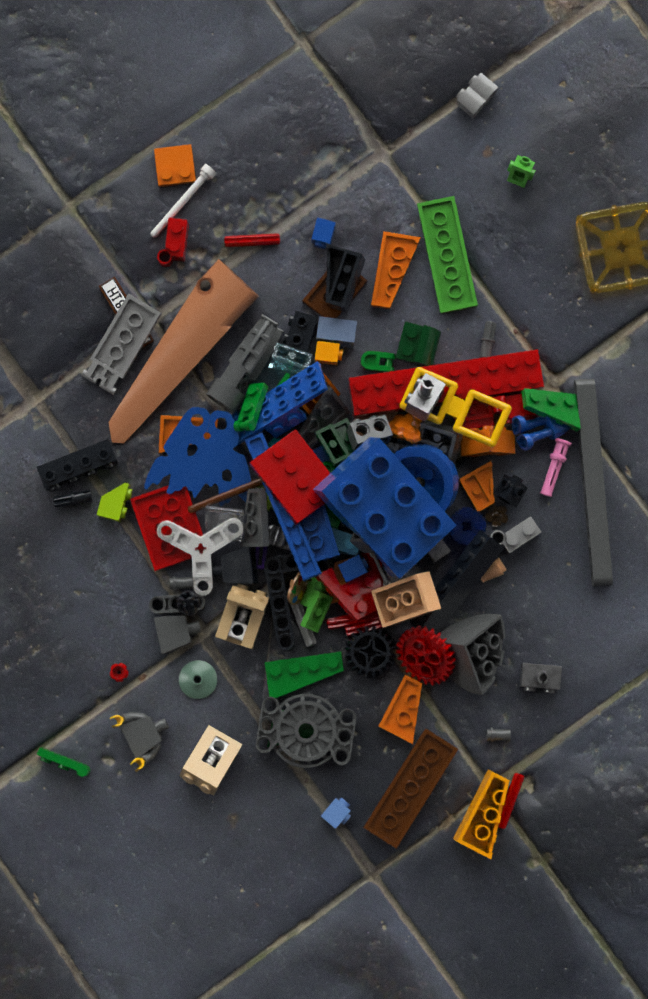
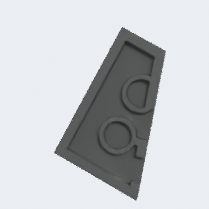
[299,385,350,448]

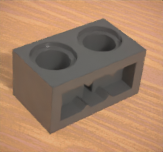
[346,415,393,452]

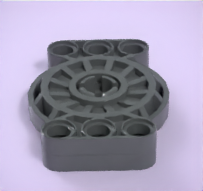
[256,694,356,768]

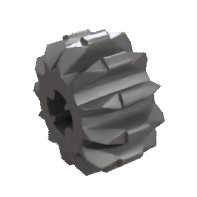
[268,525,290,551]

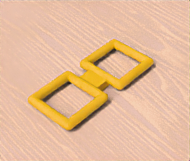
[399,367,512,447]

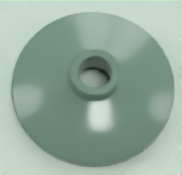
[179,660,217,699]

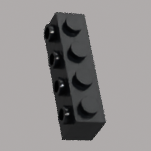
[37,439,118,491]

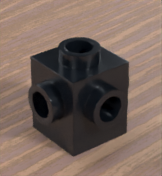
[493,474,528,508]

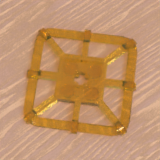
[575,202,648,293]

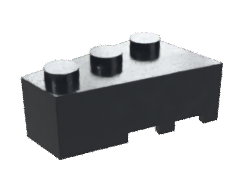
[326,243,365,313]

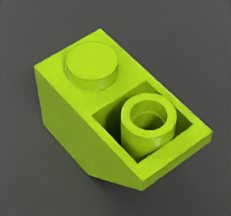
[97,483,133,523]

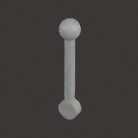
[370,553,391,586]

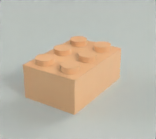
[371,571,441,628]

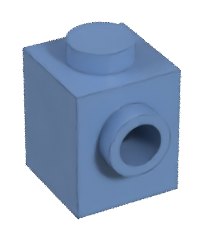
[321,797,351,829]

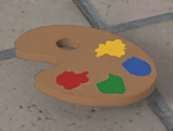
[287,572,312,605]

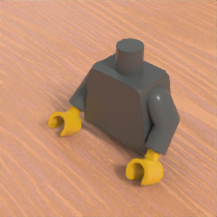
[109,712,169,772]

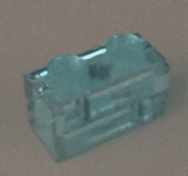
[268,342,313,376]

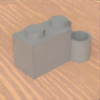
[490,516,541,555]

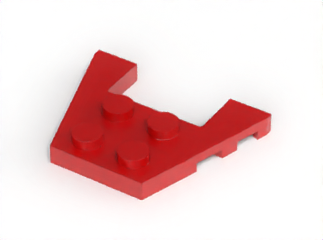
[315,552,383,621]

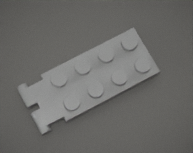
[81,293,162,395]

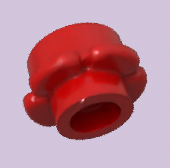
[109,663,129,682]

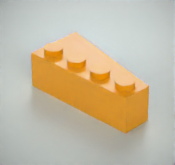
[453,769,510,859]

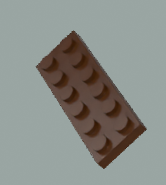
[363,728,458,849]

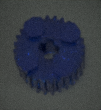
[448,507,487,547]

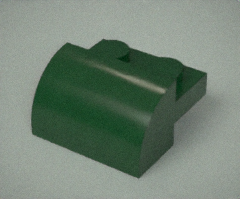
[395,321,441,367]
[315,418,353,468]

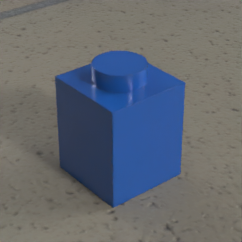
[311,217,336,249]
[338,555,369,583]

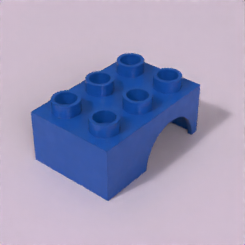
[313,437,456,579]

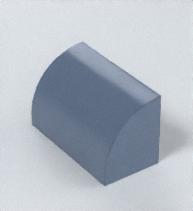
[316,316,357,348]

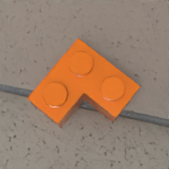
[461,426,516,457]

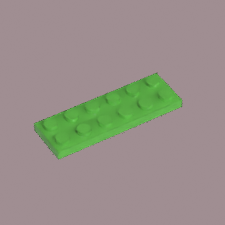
[417,196,478,314]

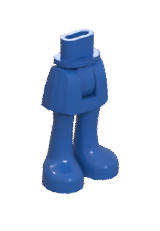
[512,415,571,451]

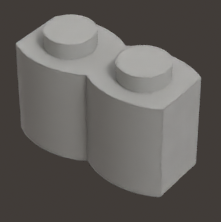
[456,73,498,118]

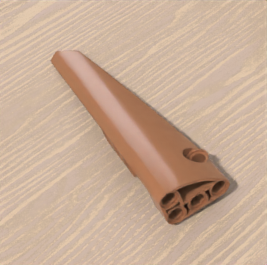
[109,259,259,443]

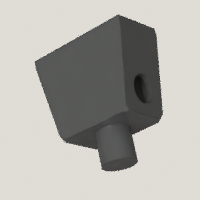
[154,616,201,654]

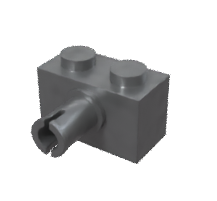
[404,373,446,422]
[520,663,562,693]

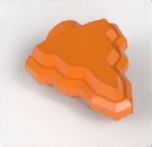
[388,413,422,445]

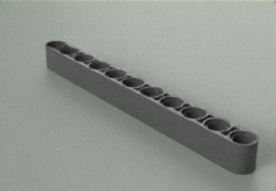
[574,378,613,587]

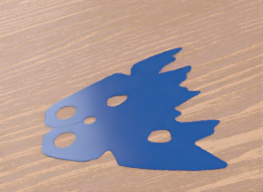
[144,407,251,506]

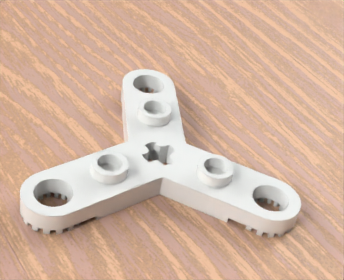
[157,518,243,596]

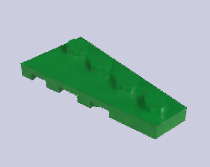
[265,652,344,701]

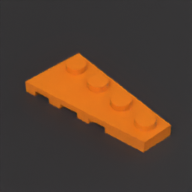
[371,231,421,309]

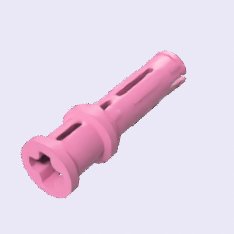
[540,438,572,497]

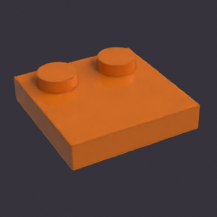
[154,144,196,187]

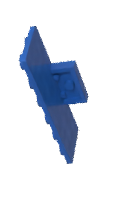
[225,361,327,448]

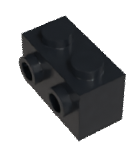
[283,311,318,356]

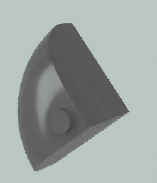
[440,614,505,695]

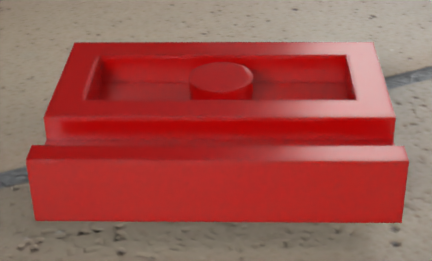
[454,400,495,429]

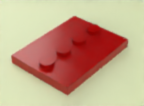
[249,429,330,525]
[130,485,207,571]

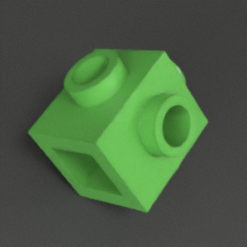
[507,155,536,188]

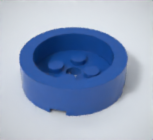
[394,444,459,512]

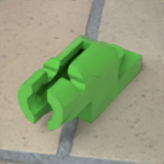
[300,571,333,633]

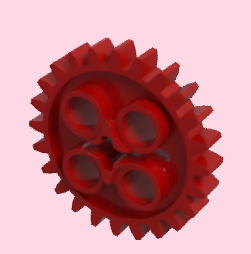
[396,625,456,685]

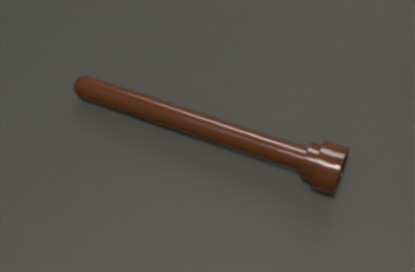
[188,478,263,513]

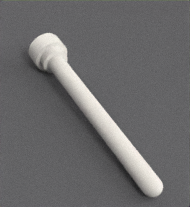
[151,163,217,238]

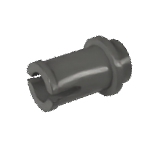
[170,576,193,591]
[486,727,511,743]

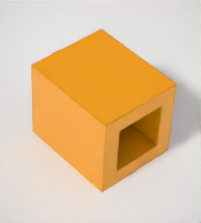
[315,341,343,365]

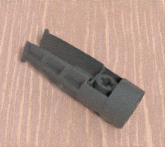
[206,314,284,413]

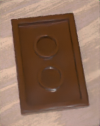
[302,271,368,318]

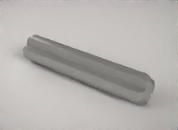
[287,594,317,647]

